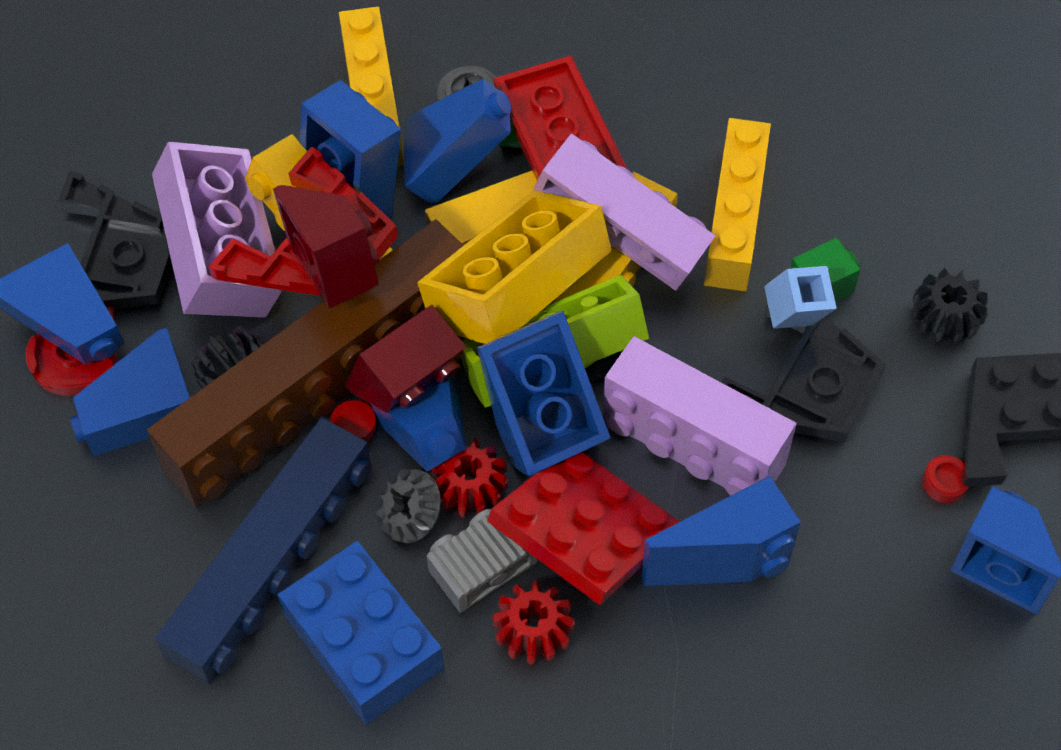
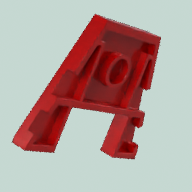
[208,147,398,296]

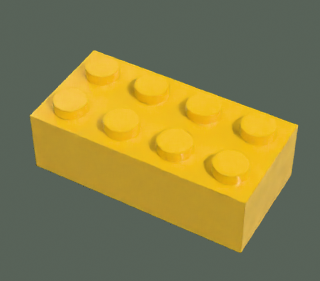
[417,190,612,344]

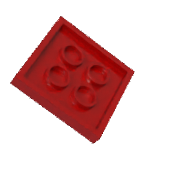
[487,452,680,605]

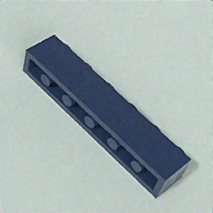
[154,417,372,684]

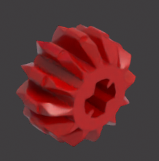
[430,437,508,518]
[493,580,575,666]

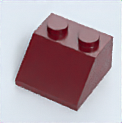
[273,185,380,309]
[346,305,466,413]

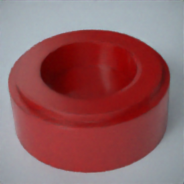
[330,400,377,443]
[922,455,969,503]

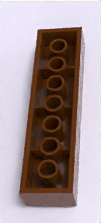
[147,219,464,508]

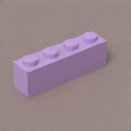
[533,133,715,291]

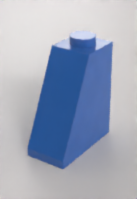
[404,78,512,205]
[0,243,126,365]
[70,327,190,456]
[371,374,466,472]

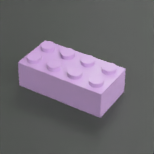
[152,142,282,317]
[603,336,797,496]

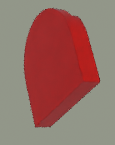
[26,306,118,396]

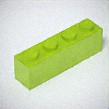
[461,275,649,408]

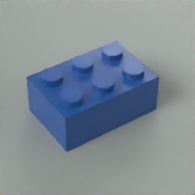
[300,80,401,219]
[277,540,445,725]

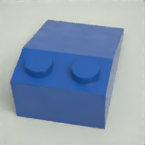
[477,311,611,476]
[641,476,801,586]

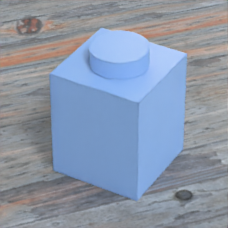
[764,266,837,329]

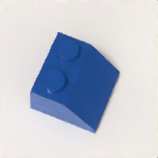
[950,486,1061,615]

